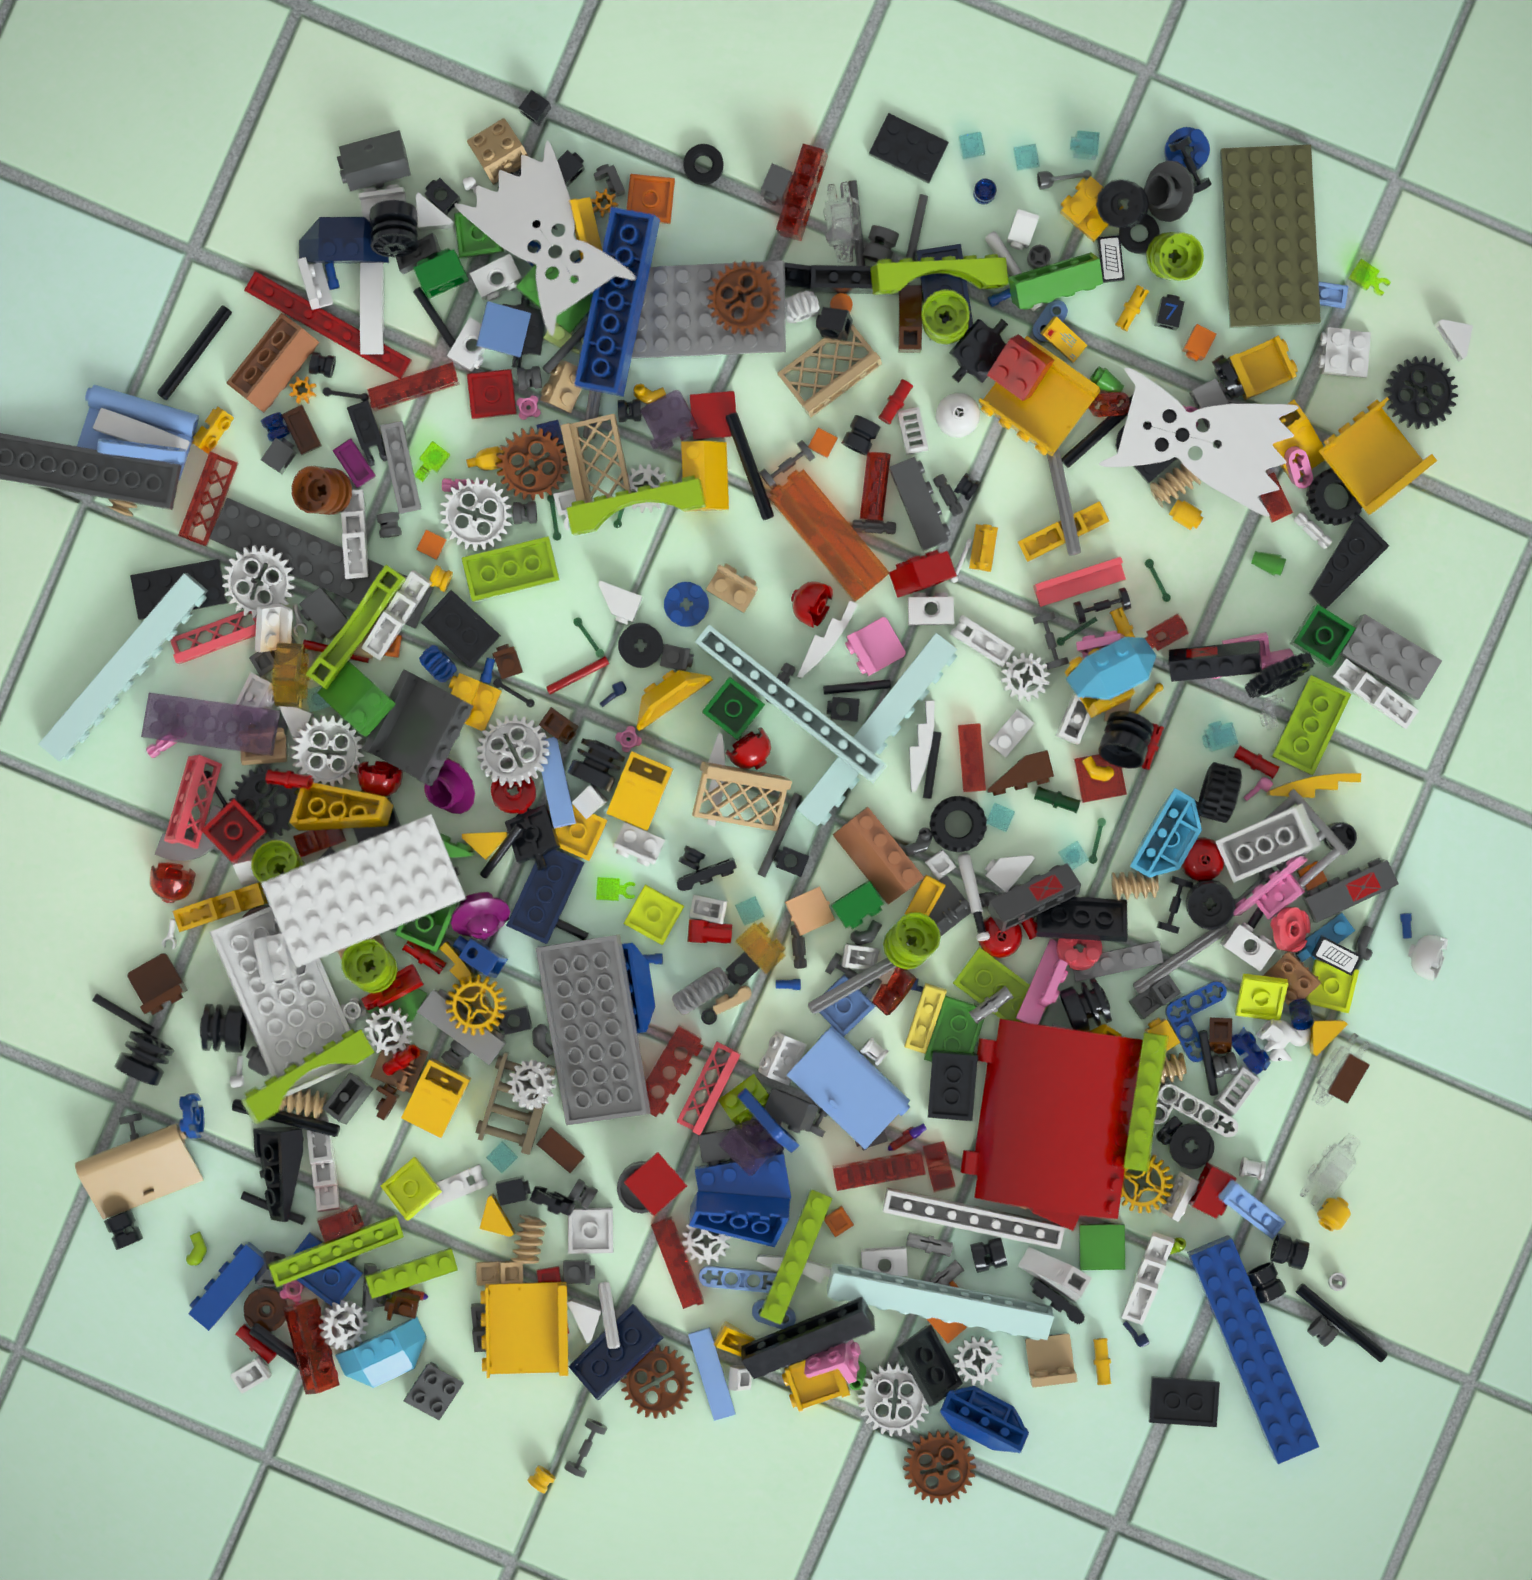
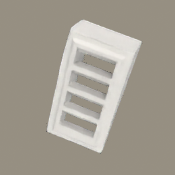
[897,407,929,455]
[1213,1066,1261,1116]

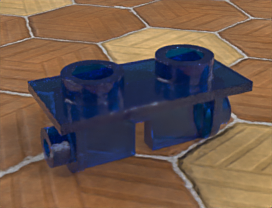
[1232,1027,1271,1075]

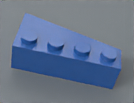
[695,1151,791,1199]
[689,1191,790,1247]

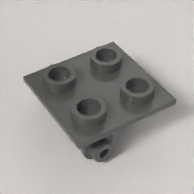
[929,875,971,937]
[403,1362,464,1421]

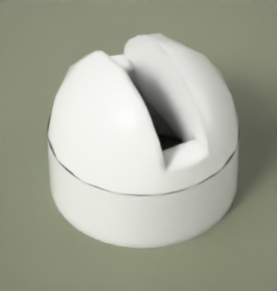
[1328,1273,1347,1291]

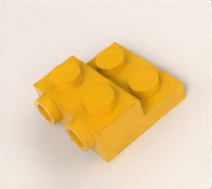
[1060,176,1123,242]
[449,673,502,731]

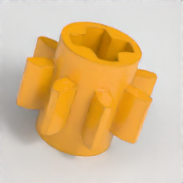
[591,188,618,218]
[289,376,317,404]

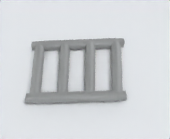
[1264,789,1348,890]

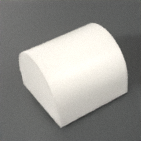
[728,1365,752,1391]

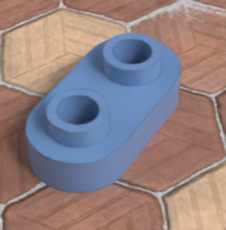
[1032,300,1068,342]
[752,1299,796,1329]

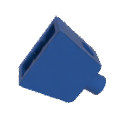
[453,936,508,978]

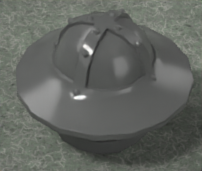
[1144,161,1194,222]

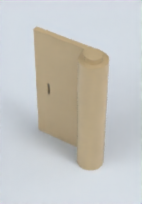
[75,1123,204,1220]

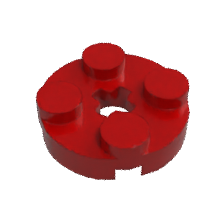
[491,776,536,814]

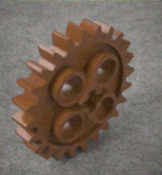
[707,260,781,336]
[495,427,569,501]
[620,1345,694,1419]
[903,1429,976,1504]

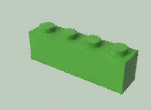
[1008,252,1103,309]

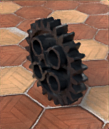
[1384,356,1458,430]
[1244,652,1315,698]
[229,766,300,839]

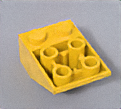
[1273,400,1325,479]
[606,751,674,831]
[401,1058,472,1138]

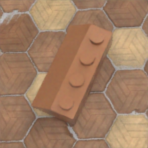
[227,313,320,413]
[832,807,924,905]

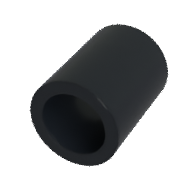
[701,1008,717,1025]

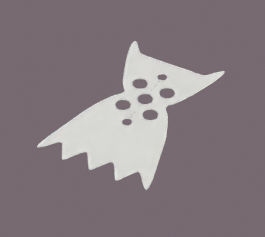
[455,141,636,336]
[1099,367,1299,517]

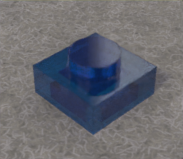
[536,419,564,446]

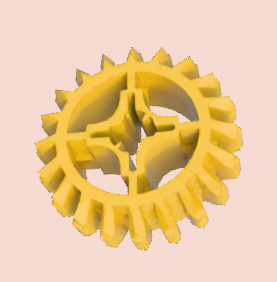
[445,974,507,1036]
[1121,1154,1174,1213]

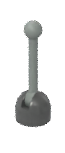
[1037,170,1092,190]
[1234,867,1275,904]

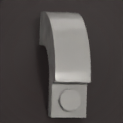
[154,805,223,861]

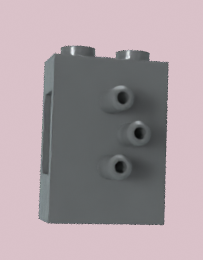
[337,130,411,192]

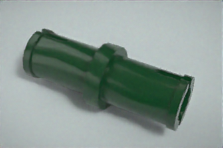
[1034,786,1081,814]

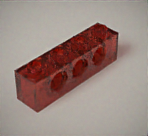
[776,144,828,242]
[646,1025,704,1117]
[832,1150,926,1191]
[283,1298,340,1395]

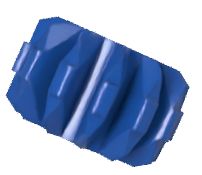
[419,645,457,683]

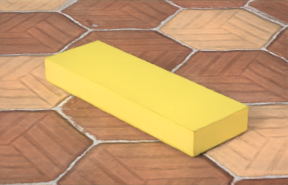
[904,983,947,1054]

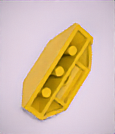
[636,670,713,732]

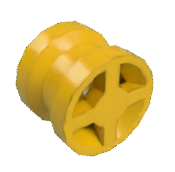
[429,565,453,592]
[527,1465,556,1494]

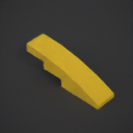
[1018,501,1110,562]
[1267,773,1361,798]
[173,882,268,932]
[439,941,492,1024]

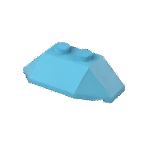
[1066,637,1156,700]
[1130,788,1202,878]
[335,1317,427,1388]

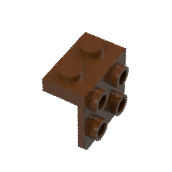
[127,953,188,1015]

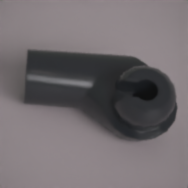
[1156,1115,1183,1145]

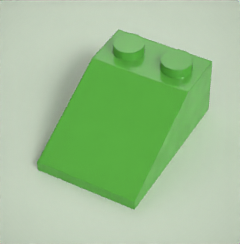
[516,255,593,334]
[317,661,396,737]
[395,901,459,952]

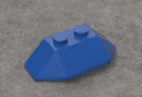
[622,943,655,1033]
[940,1386,1029,1453]

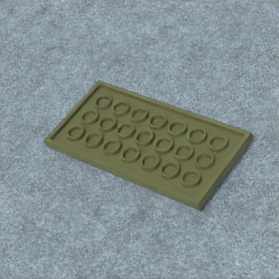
[1220,144,1321,328]

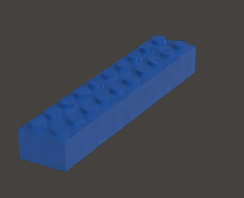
[1187,1235,1319,1464]

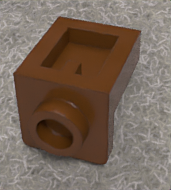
[492,644,523,680]
[538,707,579,744]
[1209,1017,1232,1054]
[376,1083,400,1121]
[384,1291,420,1321]

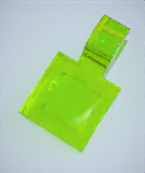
[415,441,451,482]

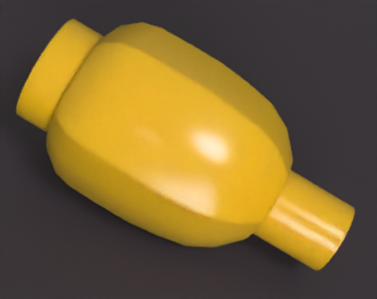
[467,446,504,471]

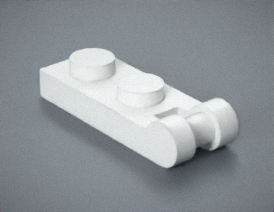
[949,615,1015,667]
[428,1164,489,1210]

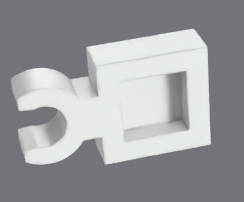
[553,488,576,530]

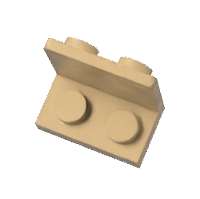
[467,118,528,185]
[706,563,758,613]
[1025,1333,1077,1388]

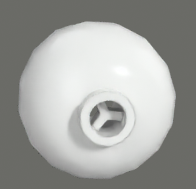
[935,393,980,438]
[1408,935,1448,981]

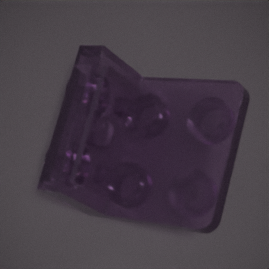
[641,390,699,451]
[719,1119,784,1176]

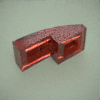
[293,829,346,857]
[872,966,917,1016]
[922,1141,956,1193]

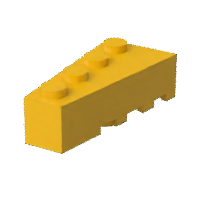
[289,783,394,831]

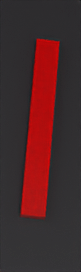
[244,271,412,380]

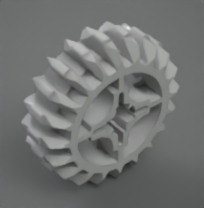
[672,967,730,1015]

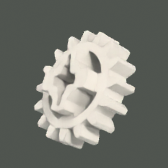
[622,464,666,513]
[1001,653,1050,702]
[364,1006,414,1056]
[507,1060,556,1109]
[682,1223,731,1265]
[319,1300,368,1350]
[953,1336,1002,1385]

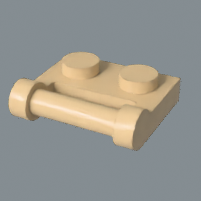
[713,985,751,1015]

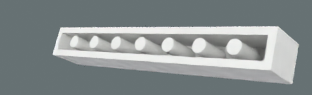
[882,1187,1065,1250]

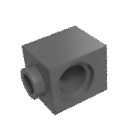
[261,438,297,474]

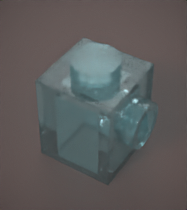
[1070,130,1100,160]
[1202,721,1239,752]

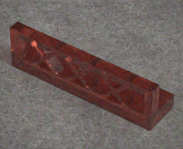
[367,362,460,412]
[178,452,239,547]
[651,1216,704,1309]

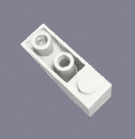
[1018,1247,1092,1302]

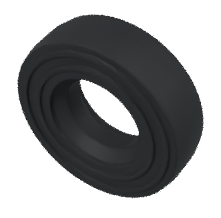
[683,144,724,185]
[1119,214,1160,254]

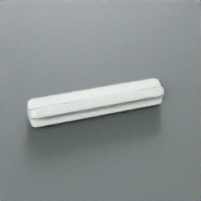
[598,1282,620,1349]

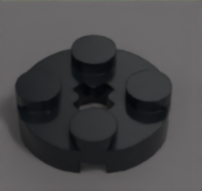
[1212,354,1245,399]
[618,623,663,668]
[1168,1123,1215,1169]
[530,1186,576,1216]

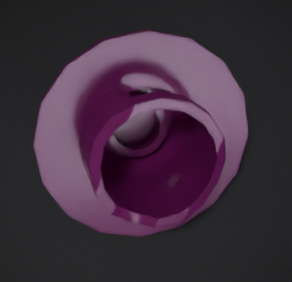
[424,758,475,814]
[450,892,510,941]

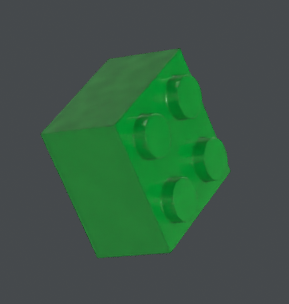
[413,248,469,299]
[1289,604,1356,668]
[702,676,765,740]
[831,880,884,929]

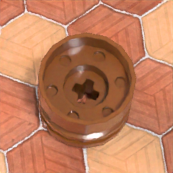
[292,466,352,515]

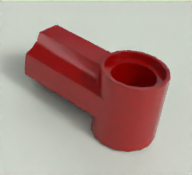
[687,919,733,944]

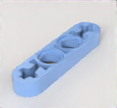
[97,439,186,463]
[699,1265,777,1293]

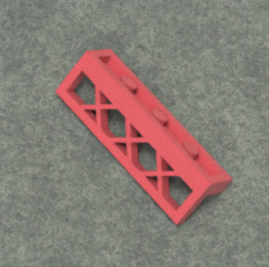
[1033,557,1126,607]
[171,611,256,664]
[164,755,222,849]
[677,1042,741,1135]

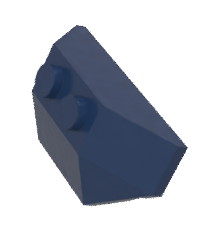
[299,217,389,264]

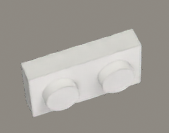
[988,709,1035,758]

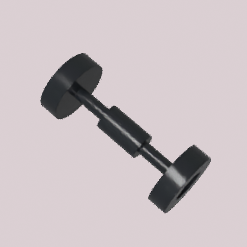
[1168,135,1212,194]
[1073,587,1131,624]
[1156,876,1194,934]

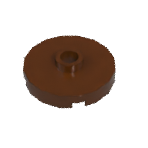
[244,1287,289,1332]

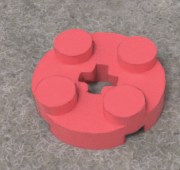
[1271,907,1311,952]
[1056,938,1102,970]

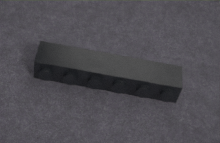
[741,1297,875,1379]

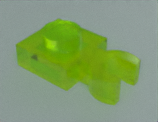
[1347,259,1391,296]
[596,877,636,901]

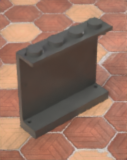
[362,669,473,786]

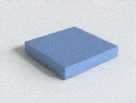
[476,301,531,358]
[819,974,876,1037]

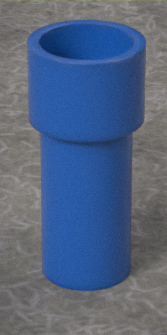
[325,263,340,290]
[987,288,1011,307]
[480,658,495,684]
[1400,913,1412,939]
[643,953,663,965]
[776,979,801,990]

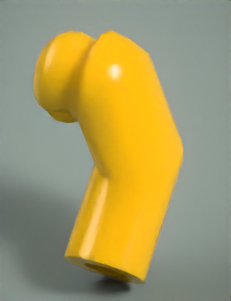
[633,384,667,404]
[1082,756,1114,781]

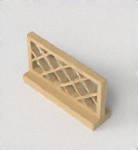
[777,324,882,418]
[560,414,632,503]
[692,761,792,831]

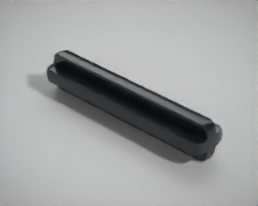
[249,1323,307,1370]

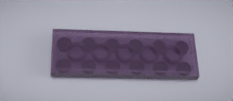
[141,693,280,756]

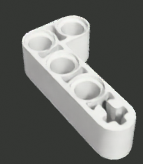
[1155,1082,1239,1138]

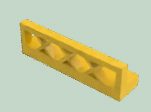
[569,197,602,261]

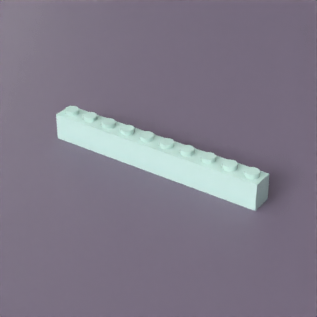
[38,573,208,762]
[695,625,887,783]
[796,633,957,826]
[827,1263,1054,1340]

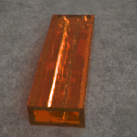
[769,469,889,603]

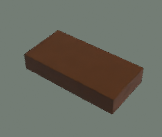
[282,405,322,455]
[1327,1053,1370,1104]
[536,1127,585,1173]

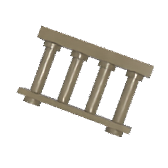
[475,1052,556,1155]

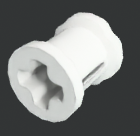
[860,1037,889,1066]
[1239,1157,1266,1181]

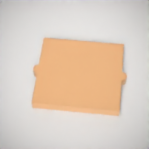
[785,886,835,936]

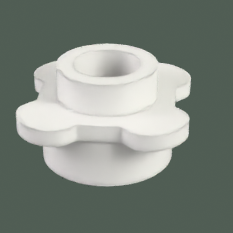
[340,997,366,1024]

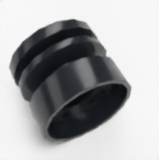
[1096,179,1149,229]
[369,200,418,257]
[1098,711,1154,769]
[567,738,626,792]
[1185,880,1235,930]
[1059,978,1112,1032]
[200,1004,247,1053]
[115,1031,174,1086]

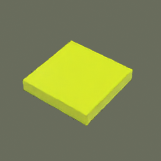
[623,884,684,945]
[1304,959,1359,1013]
[1235,973,1288,1020]
[380,1157,442,1221]

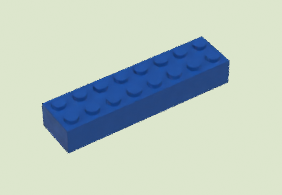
[574,207,660,397]

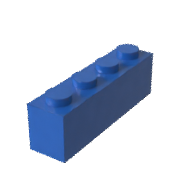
[188,1242,264,1331]

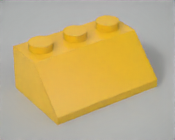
[681,441,729,512]

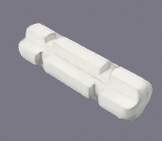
[1294,512,1332,549]

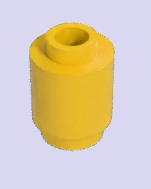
[1169,499,1204,530]

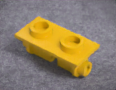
[192,406,234,454]
[969,524,998,572]

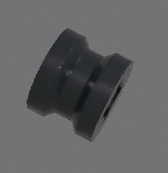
[954,473,981,501]
[678,845,706,871]

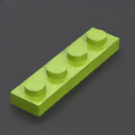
[365,1248,458,1299]

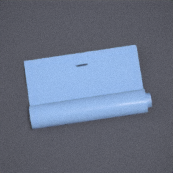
[77,385,199,481]
[787,1026,910,1149]

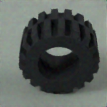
[1306,468,1362,526]
[1198,762,1242,823]
[929,796,987,852]

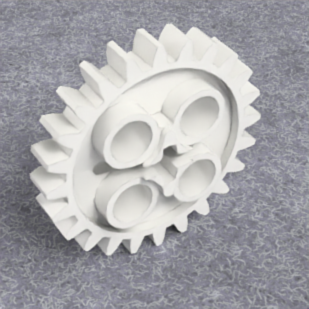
[440,477,513,551]
[222,545,296,618]
[290,714,364,787]
[476,715,550,787]
[858,1362,929,1436]

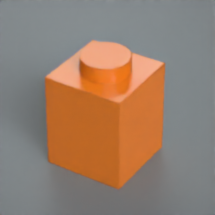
[1182,324,1217,362]

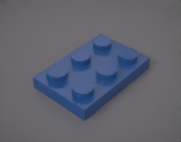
[293,1232,364,1307]

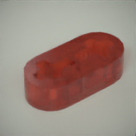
[1089,392,1131,417]

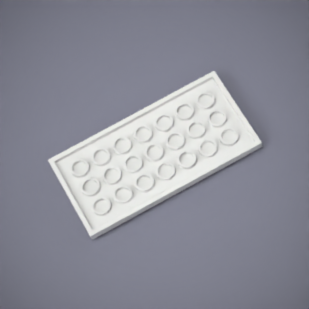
[261,814,466,968]
[209,906,364,1098]

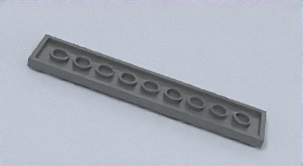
[0,433,182,510]
[209,498,434,629]

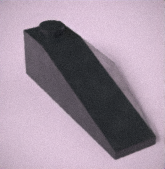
[253,1127,304,1222]

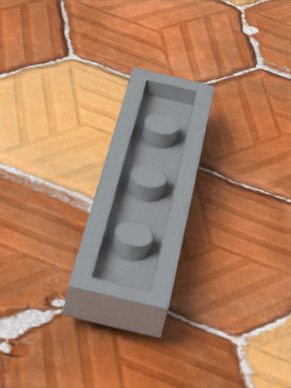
[380,421,422,514]
[1073,941,1164,982]

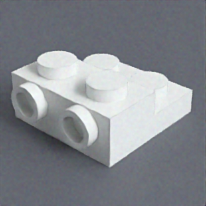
[1318,327,1371,378]

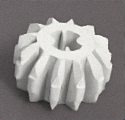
[785,290,820,324]

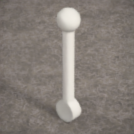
[950,538,972,583]

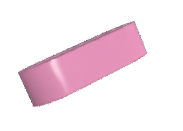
[1284,446,1313,489]

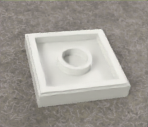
[568,1207,614,1254]

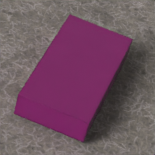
[332,438,376,488]

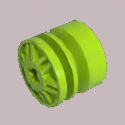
[1146,232,1204,281]
[922,290,969,345]
[251,840,306,883]
[883,912,941,969]
[341,938,398,993]

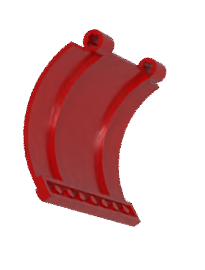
[960,1019,1143,1219]

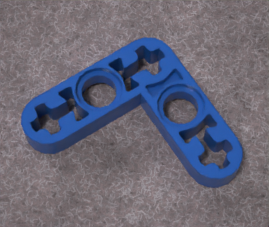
[1165,981,1227,1062]
[737,1088,800,1153]

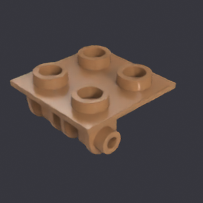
[1263,951,1321,1009]
[370,1035,429,1093]

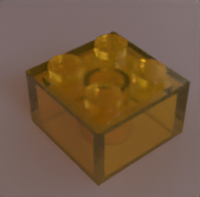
[271,643,311,708]
[735,921,786,974]

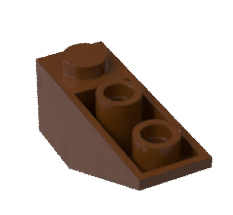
[898,285,922,353]
[986,750,1054,796]

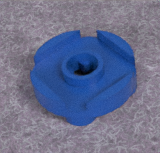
[1164,127,1210,171]
[664,582,709,627]
[179,1093,205,1139]

